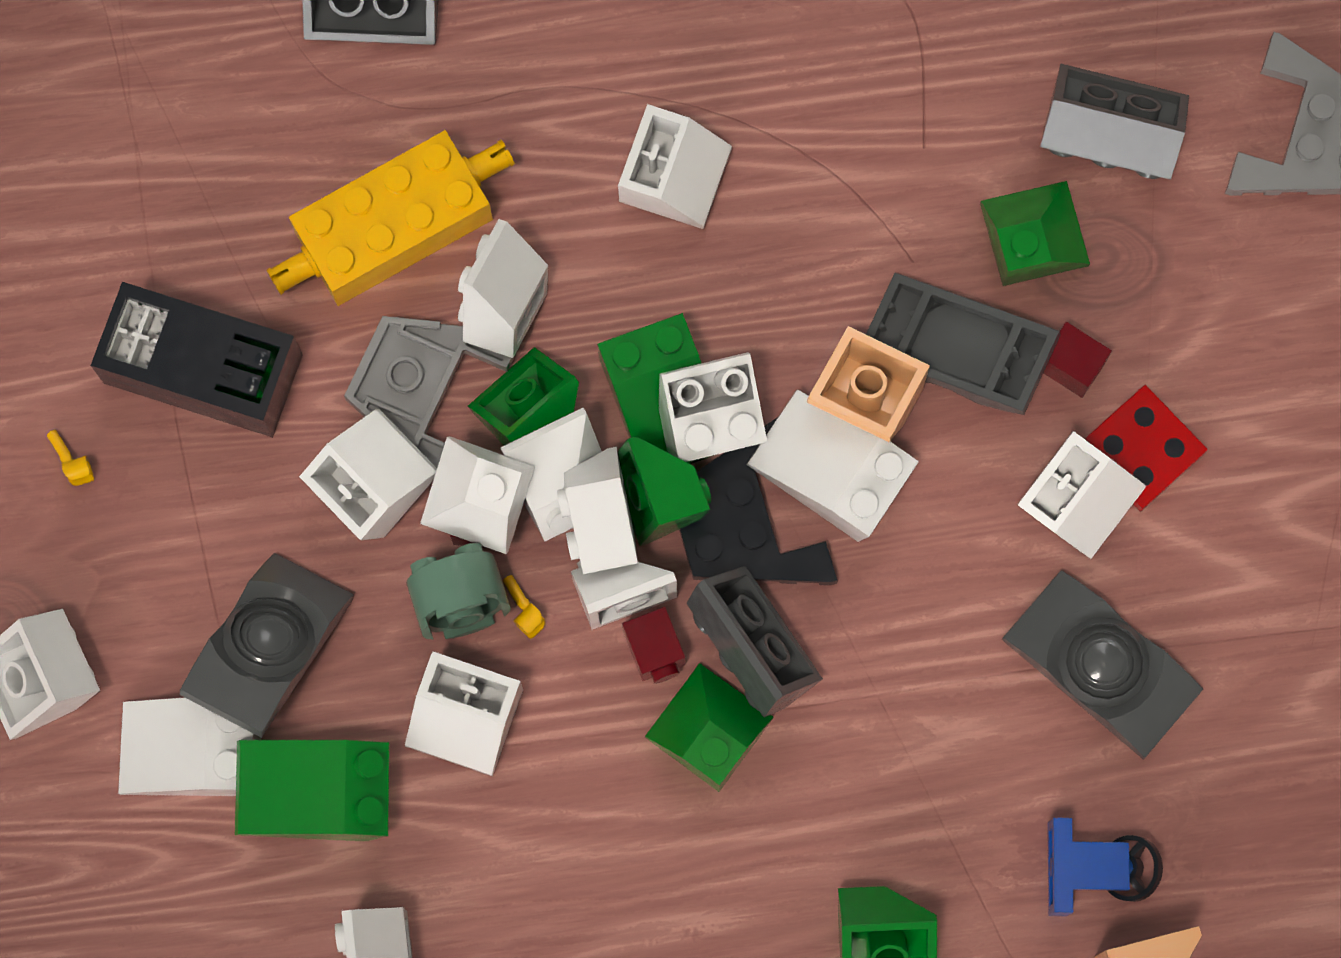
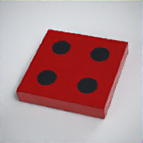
[1085,385,1208,512]

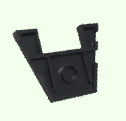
[679,417,837,585]

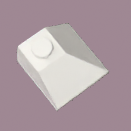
[501,408,602,541]
[420,436,535,554]
[571,561,677,630]

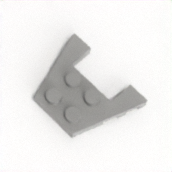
[1225,32,1341,196]
[344,316,516,468]

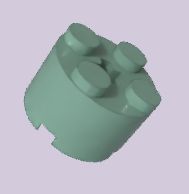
[406,543,511,640]

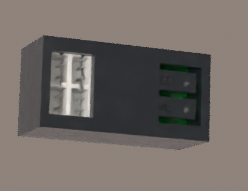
[90,282,303,438]

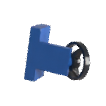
[1048,818,1163,916]

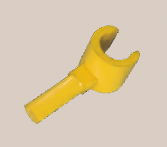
[47,430,94,486]
[503,575,545,639]

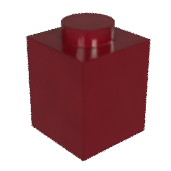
[1043,322,1112,398]
[622,607,685,684]

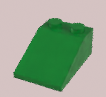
[597,313,714,464]
[235,740,389,841]

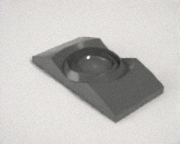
[866,273,1060,415]
[180,553,354,738]
[1002,570,1203,760]

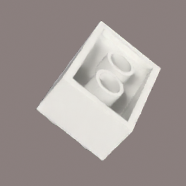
[746,390,919,542]
[118,698,261,796]

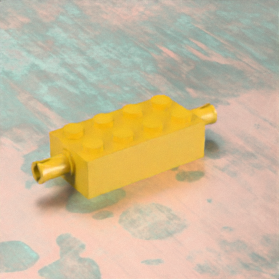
[266,130,515,306]

